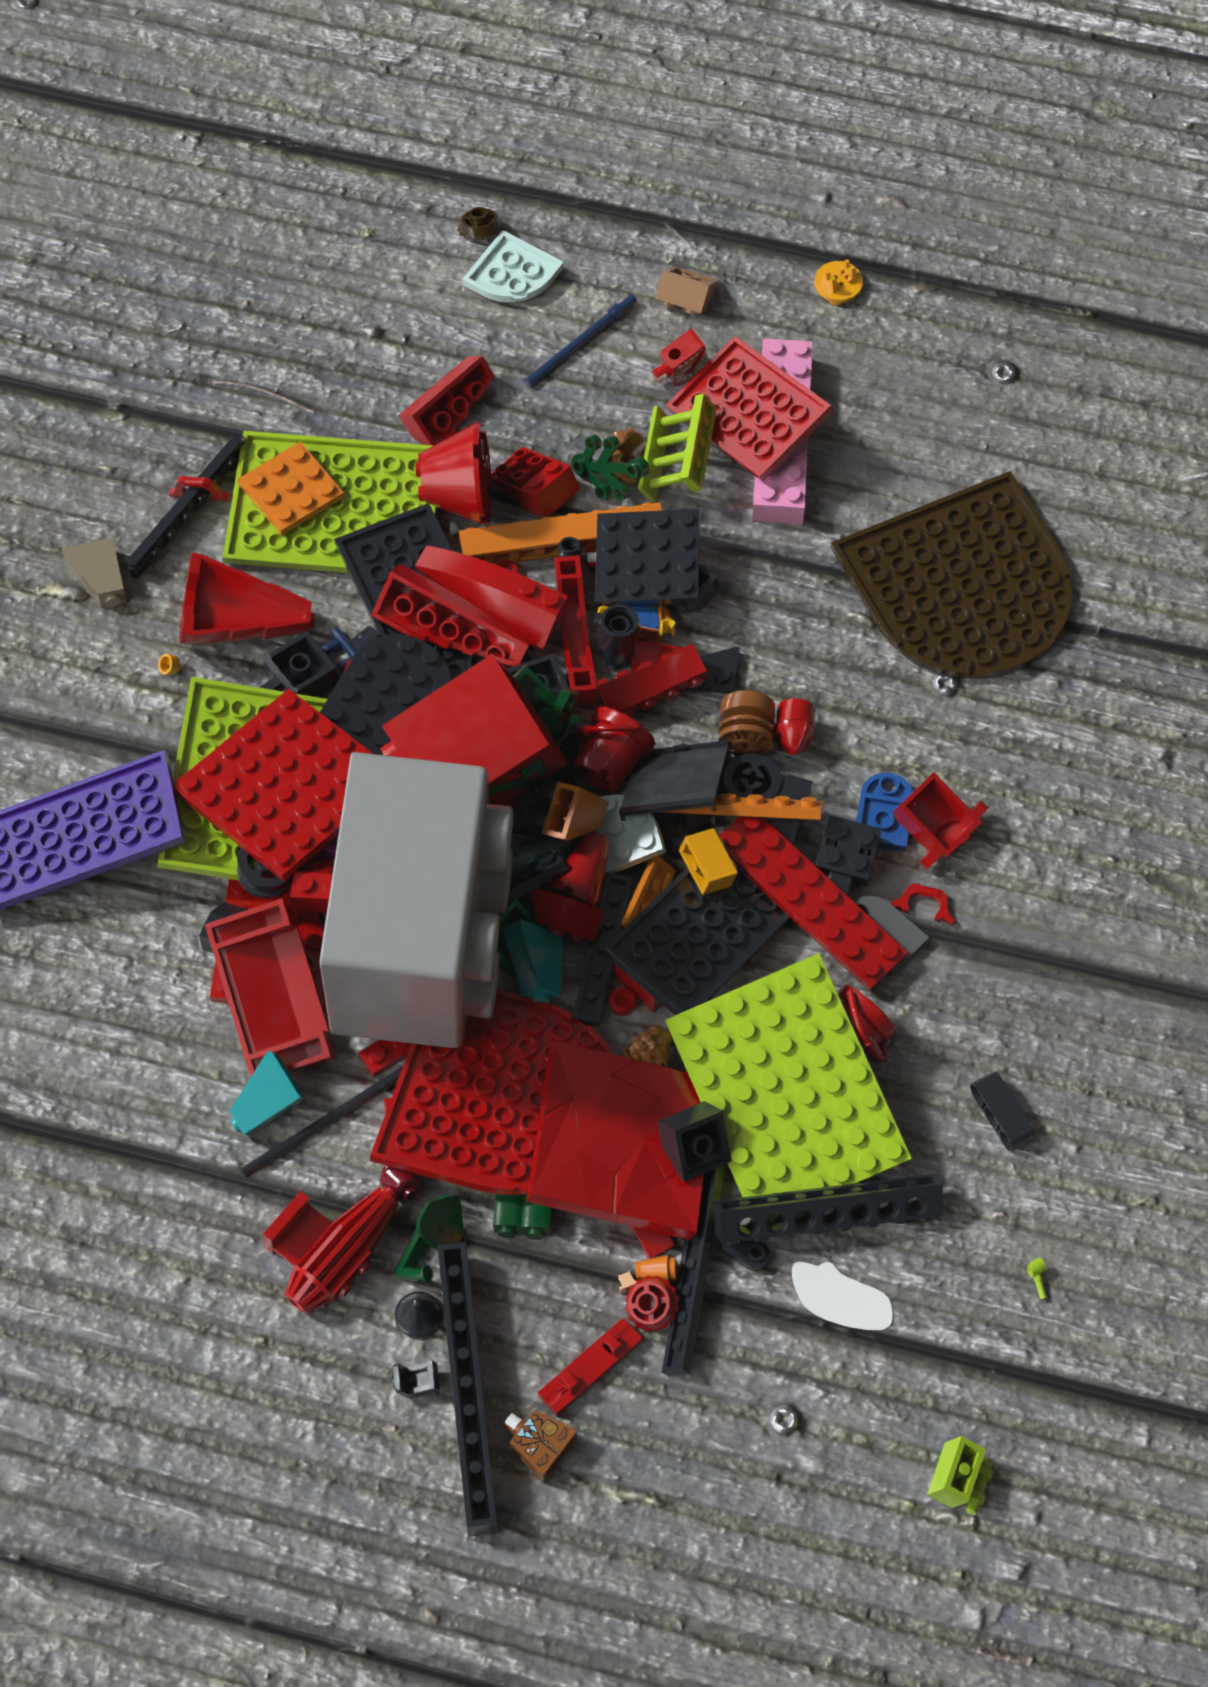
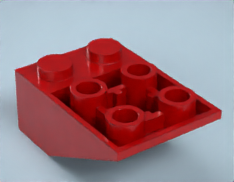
[491,447,580,518]

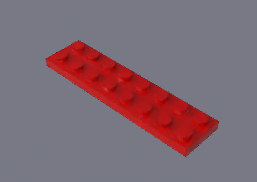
[718,816,908,992]

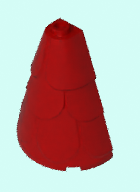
[179,552,315,645]

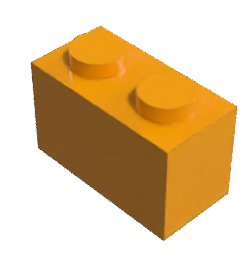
[679,828,738,895]

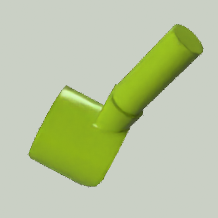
[1027,1257,1047,1300]

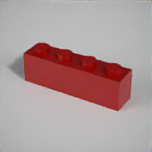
[398,356,495,445]
[597,644,707,717]

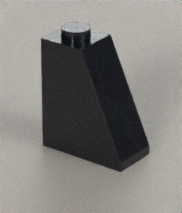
[771,774,813,847]

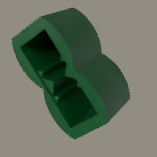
[493,1194,553,1240]

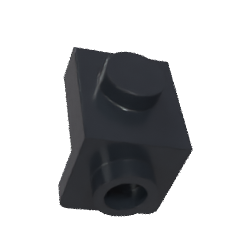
[392,1360,440,1399]

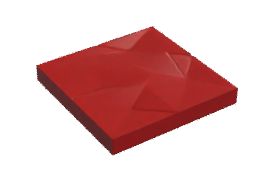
[526,1040,704,1240]

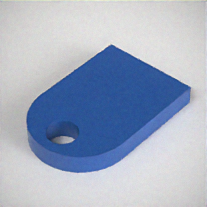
[856,773,913,851]

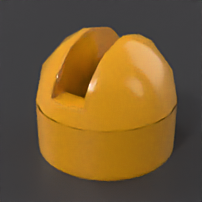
[158,654,181,675]

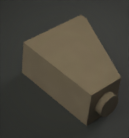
[62,538,126,608]

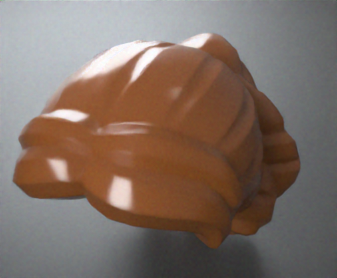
[609,427,647,484]
[622,1025,672,1067]

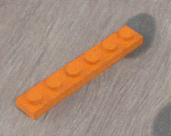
[664,793,824,820]

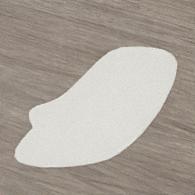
[792,1261,893,1330]

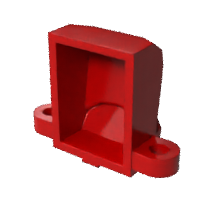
[894,772,989,870]

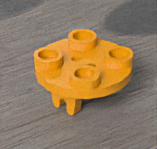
[814,259,863,306]

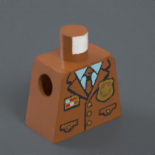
[503,1411,577,1483]

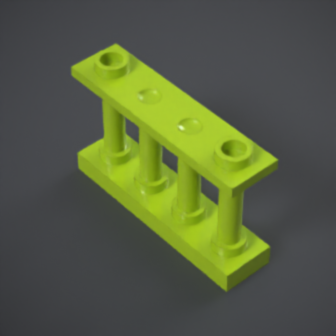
[638,394,717,503]

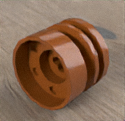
[718,691,775,756]

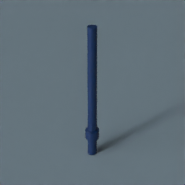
[524,294,637,387]

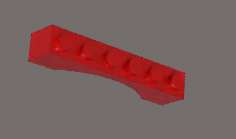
[554,555,597,706]

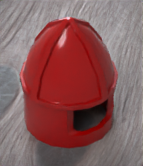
[774,698,816,756]

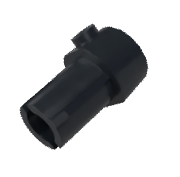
[593,604,641,670]

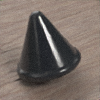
[395,1291,443,1338]

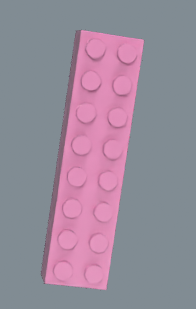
[752,339,812,525]

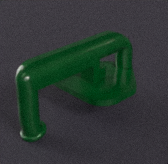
[394,1194,464,1282]

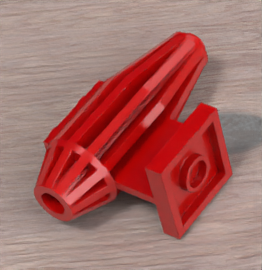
[263,1186,399,1314]

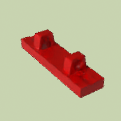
[537,1318,643,1417]

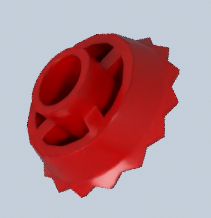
[625,1276,679,1332]

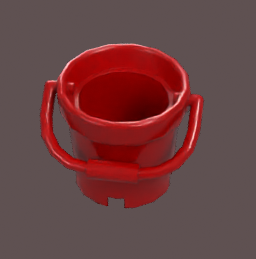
[571,706,656,793]
[837,984,897,1062]

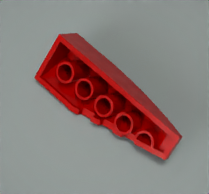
[415,545,568,651]
[371,564,530,667]

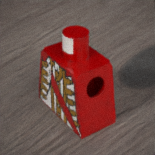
[651,328,708,386]

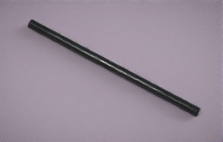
[240,1066,403,1178]

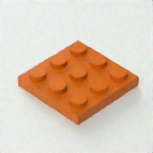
[238,441,344,536]

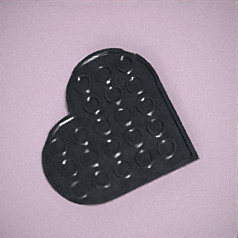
[320,634,451,755]

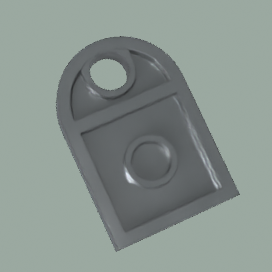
[853,896,930,977]

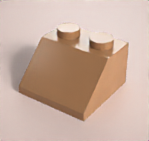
[655,266,720,316]

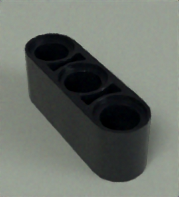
[970,1072,1036,1152]

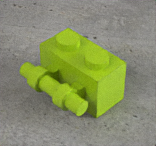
[927,1436,994,1516]

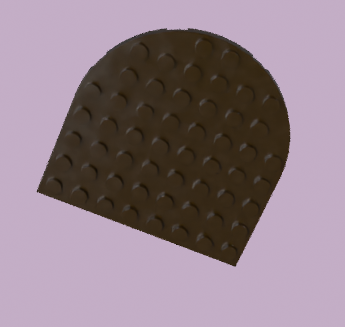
[830,471,1072,679]

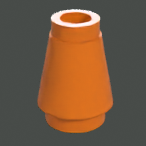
[635,1255,678,1283]

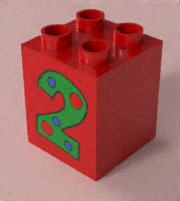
[380,654,569,806]

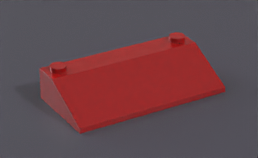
[205,898,338,1077]

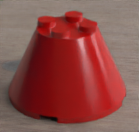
[415,422,492,525]

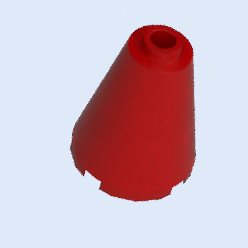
[548,831,611,908]

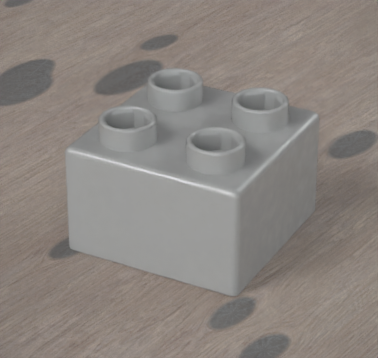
[320,752,513,1048]

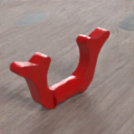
[169,475,231,502]
[890,883,955,926]

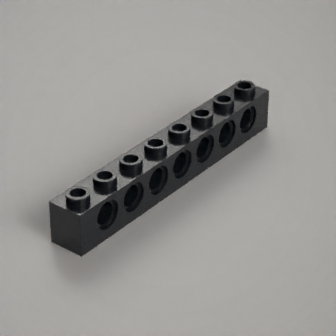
[714,1174,943,1245]

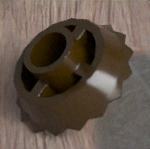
[457,207,504,241]

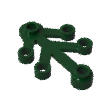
[572,434,649,501]

